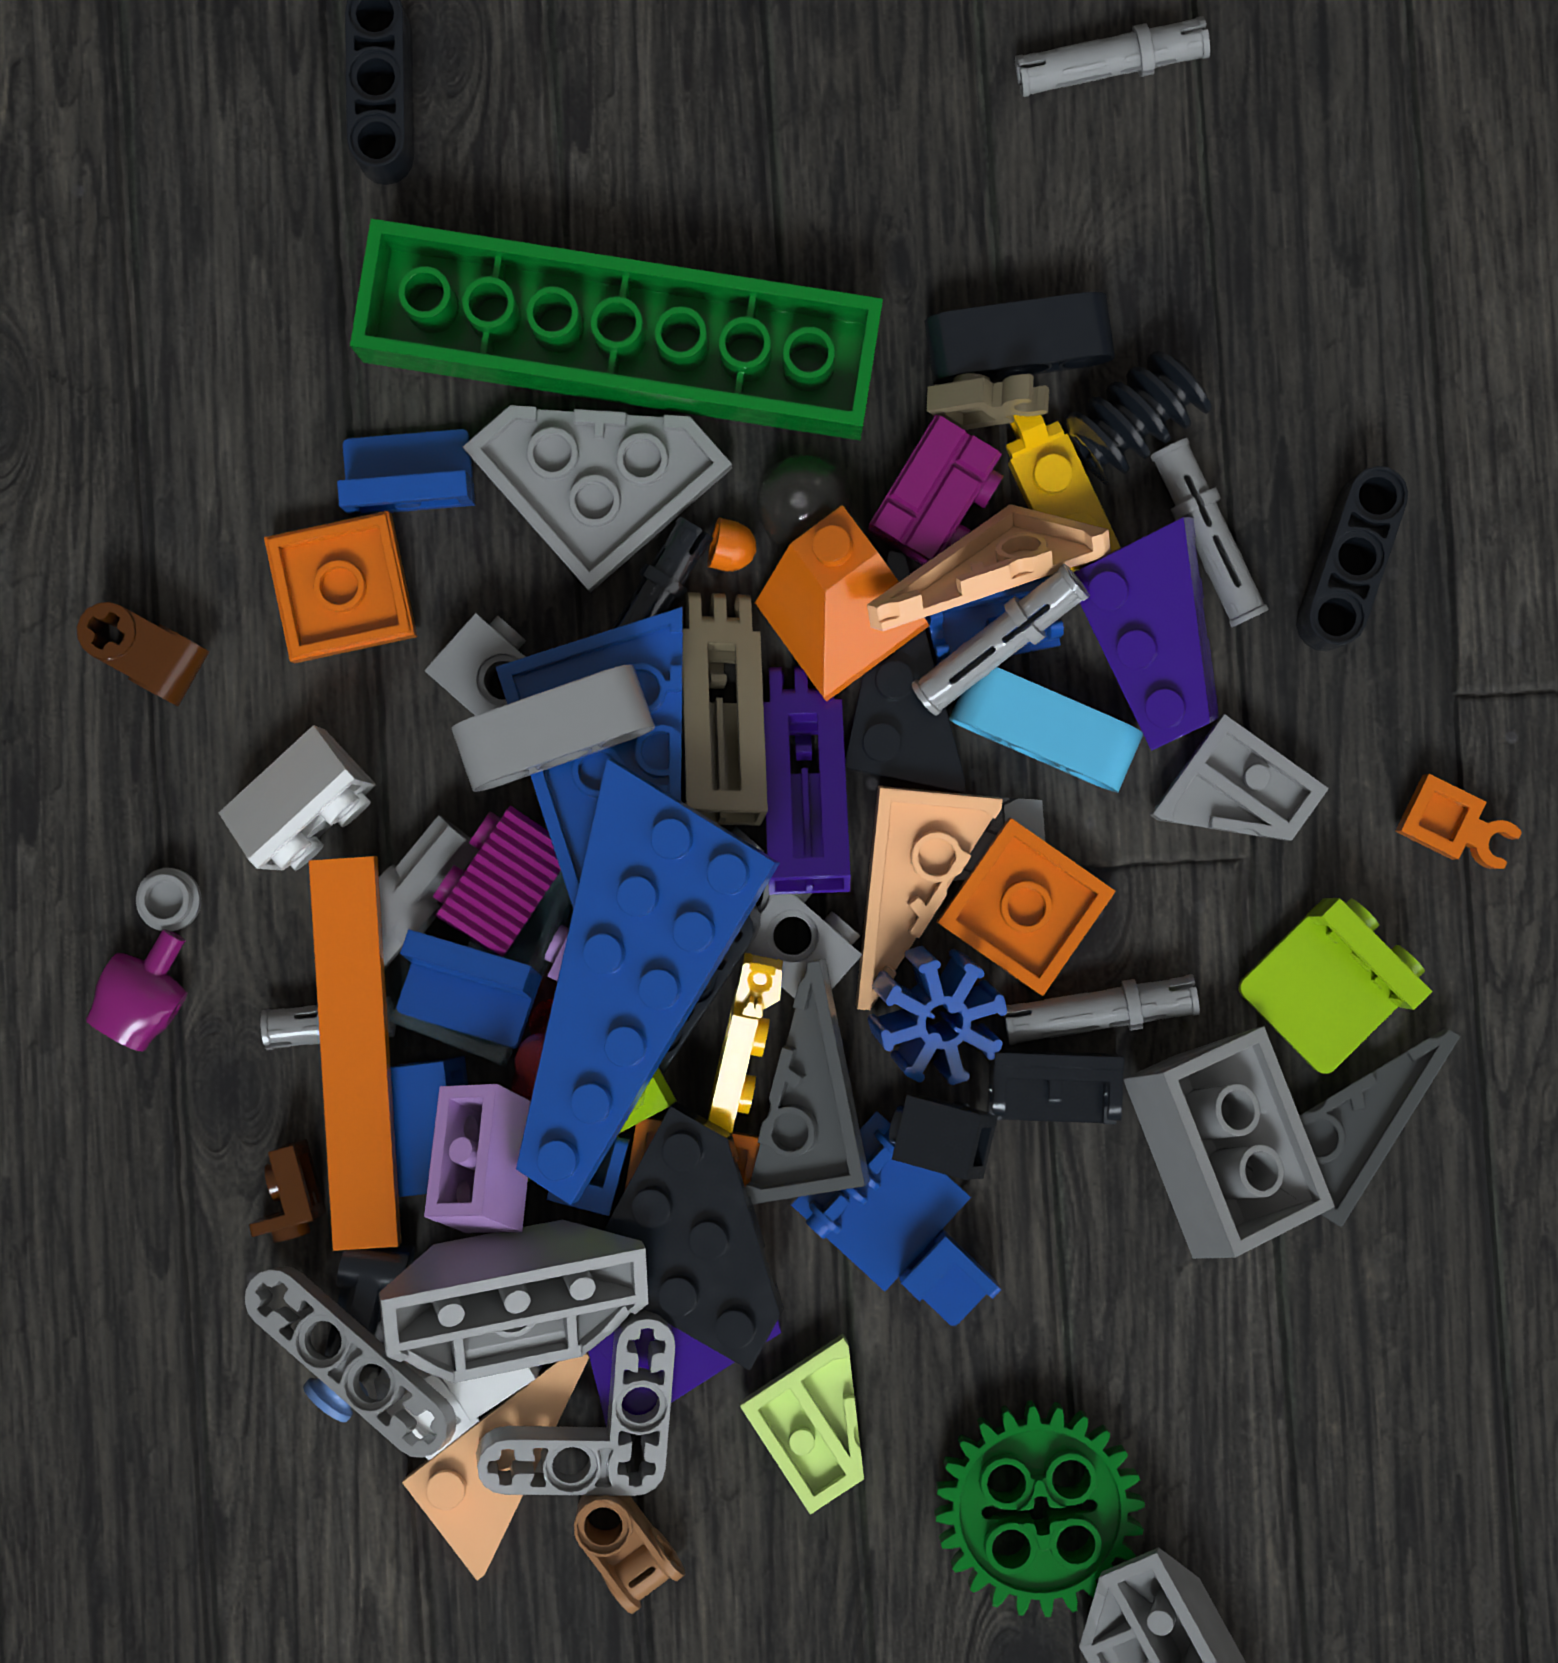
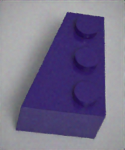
[1074,517,1219,751]

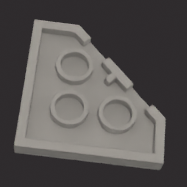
[463,405,732,593]

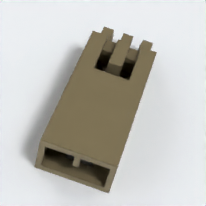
[682,592,768,826]

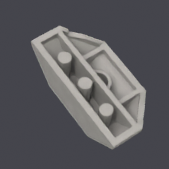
[379,1219,649,1383]
[1079,1547,1246,1663]

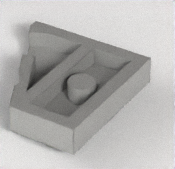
[1150,714,1329,841]

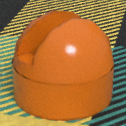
[707,517,757,572]

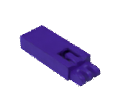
[763,666,851,895]

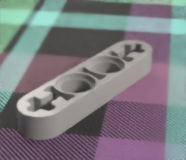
[245,1266,457,1458]

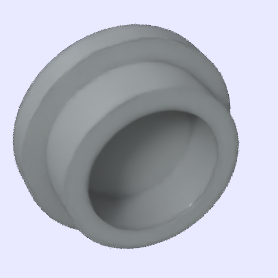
[136,868,202,931]

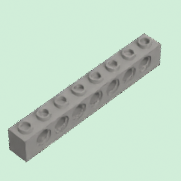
[425,613,862,998]

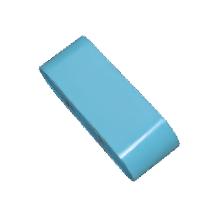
[949,667,1143,793]

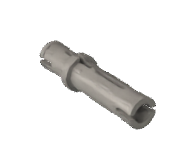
[1015,16,1210,97]
[1150,438,1269,627]
[911,564,1090,716]
[1004,974,1200,1046]

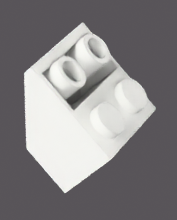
[219,725,376,871]

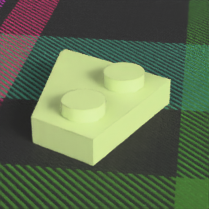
[740,1334,864,1515]

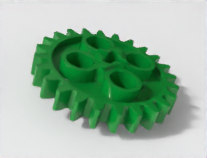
[934,1401,1145,1617]

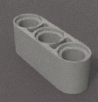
[451,664,655,792]

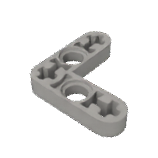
[476,1309,675,1496]

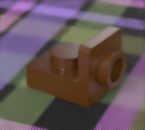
[249,1139,326,1243]

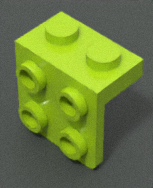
[1238,898,1433,1074]

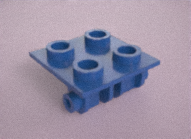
[791,1111,971,1291]

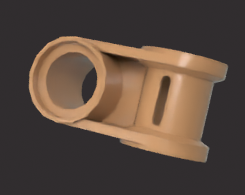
[574,1495,685,1614]

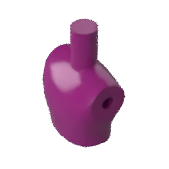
[86,929,188,1052]

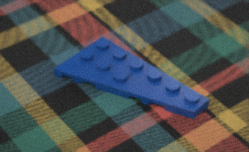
[496,607,683,909]
[516,758,780,1205]

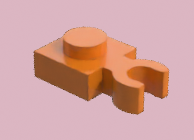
[1395,774,1522,869]

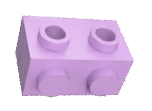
[424,1084,531,1233]

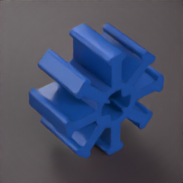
[868,946,1007,1085]

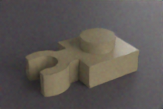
[927,373,1049,430]

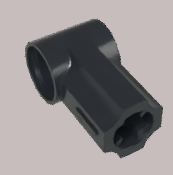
[324,1243,415,1368]

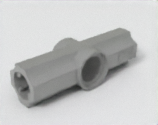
[379,815,479,970]

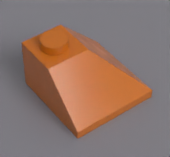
[755,505,930,702]

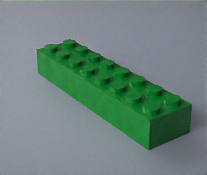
[350,219,883,441]

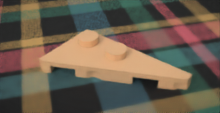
[867,504,1111,631]
[855,786,1003,1010]
[402,1352,589,1581]

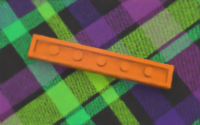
[309,856,401,1251]

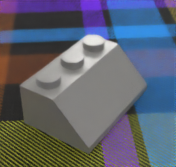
[1123,1026,1335,1259]

